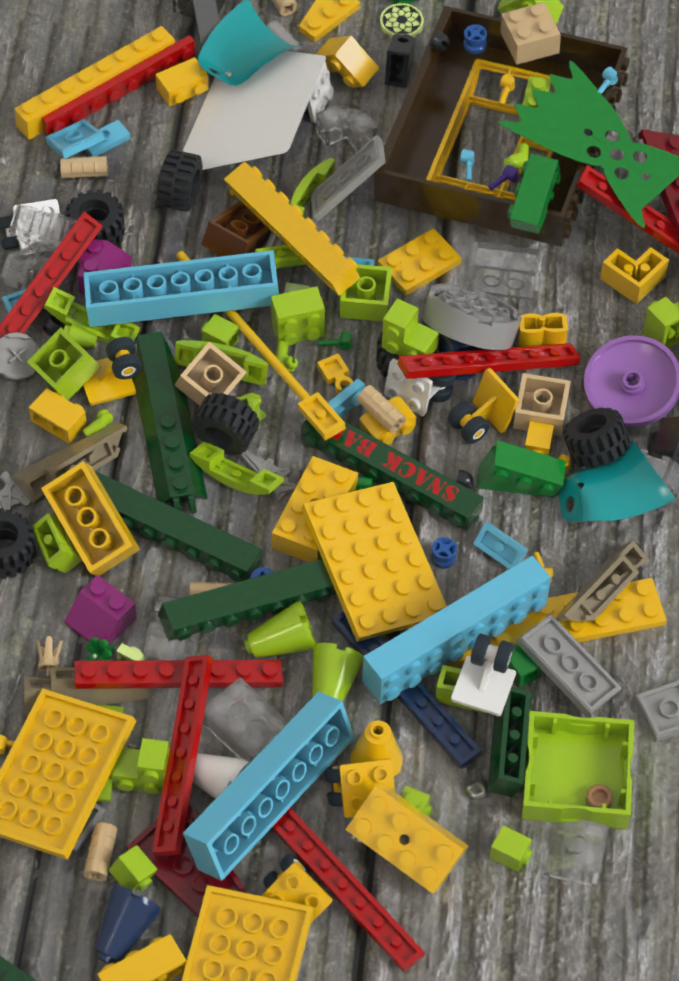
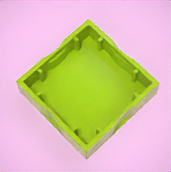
[521,711,635,829]

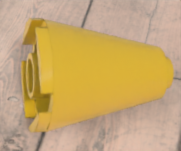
[350,721,403,777]

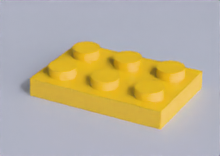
[378,228,462,296]

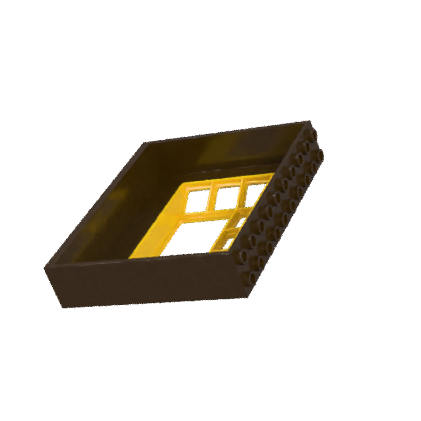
[374,6,630,247]

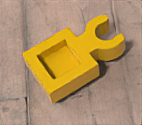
[317,353,353,394]

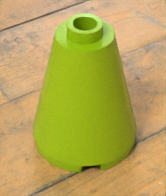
[244,601,317,658]
[312,643,363,702]

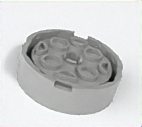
[421,284,522,350]

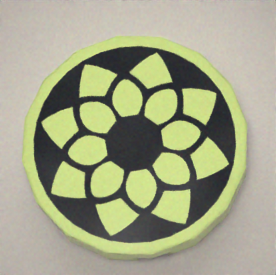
[380,3,424,39]

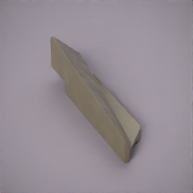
[12,422,127,502]

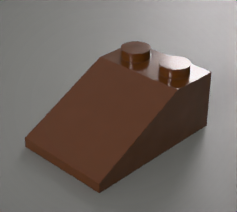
[201,201,271,256]

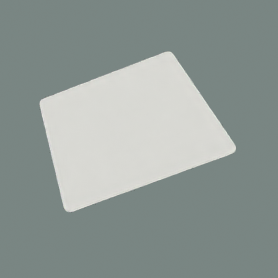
[183,51,326,170]

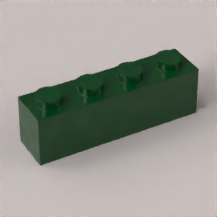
[487,687,531,797]

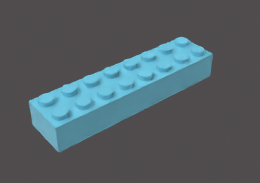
[84,250,279,327]
[362,555,551,704]
[183,691,355,881]

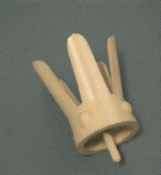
[36,636,63,676]

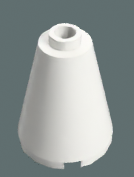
[193,753,252,799]

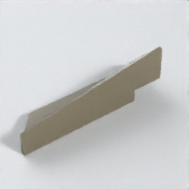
[555,540,649,622]
[23,668,151,716]

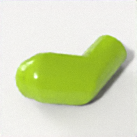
[503,143,529,169]
[275,340,298,372]
[83,409,113,437]

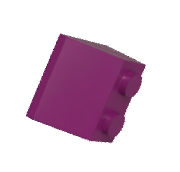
[78,239,132,294]
[64,575,137,644]

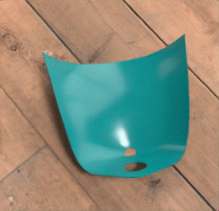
[198,0,305,86]
[558,440,675,522]

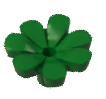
[86,637,115,661]

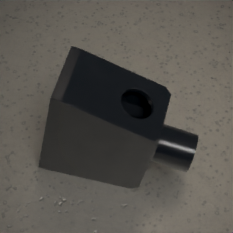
[384,34,416,88]
[651,416,679,464]

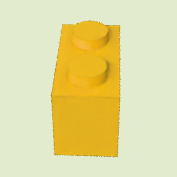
[156,57,209,107]
[29,388,87,444]

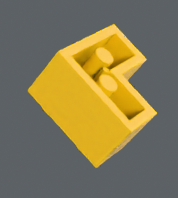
[316,36,379,88]
[600,247,669,304]

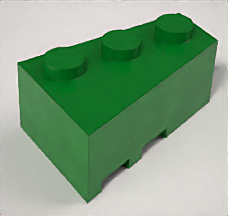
[507,154,561,234]
[476,440,566,497]

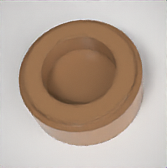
[586,784,613,808]

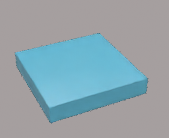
[45,119,105,159]

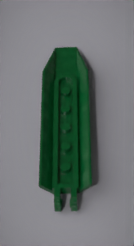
[134,332,208,514]

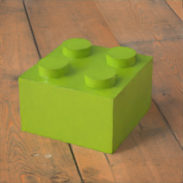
[340,264,392,322]
[271,286,325,346]
[27,327,101,400]

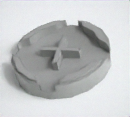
[0,332,39,381]

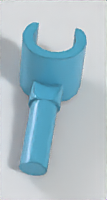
[598,67,618,94]
[460,149,475,182]

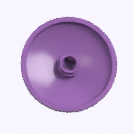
[584,335,679,427]

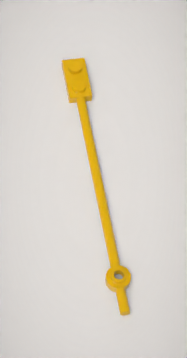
[176,251,346,440]

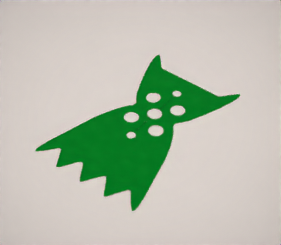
[498,61,679,228]

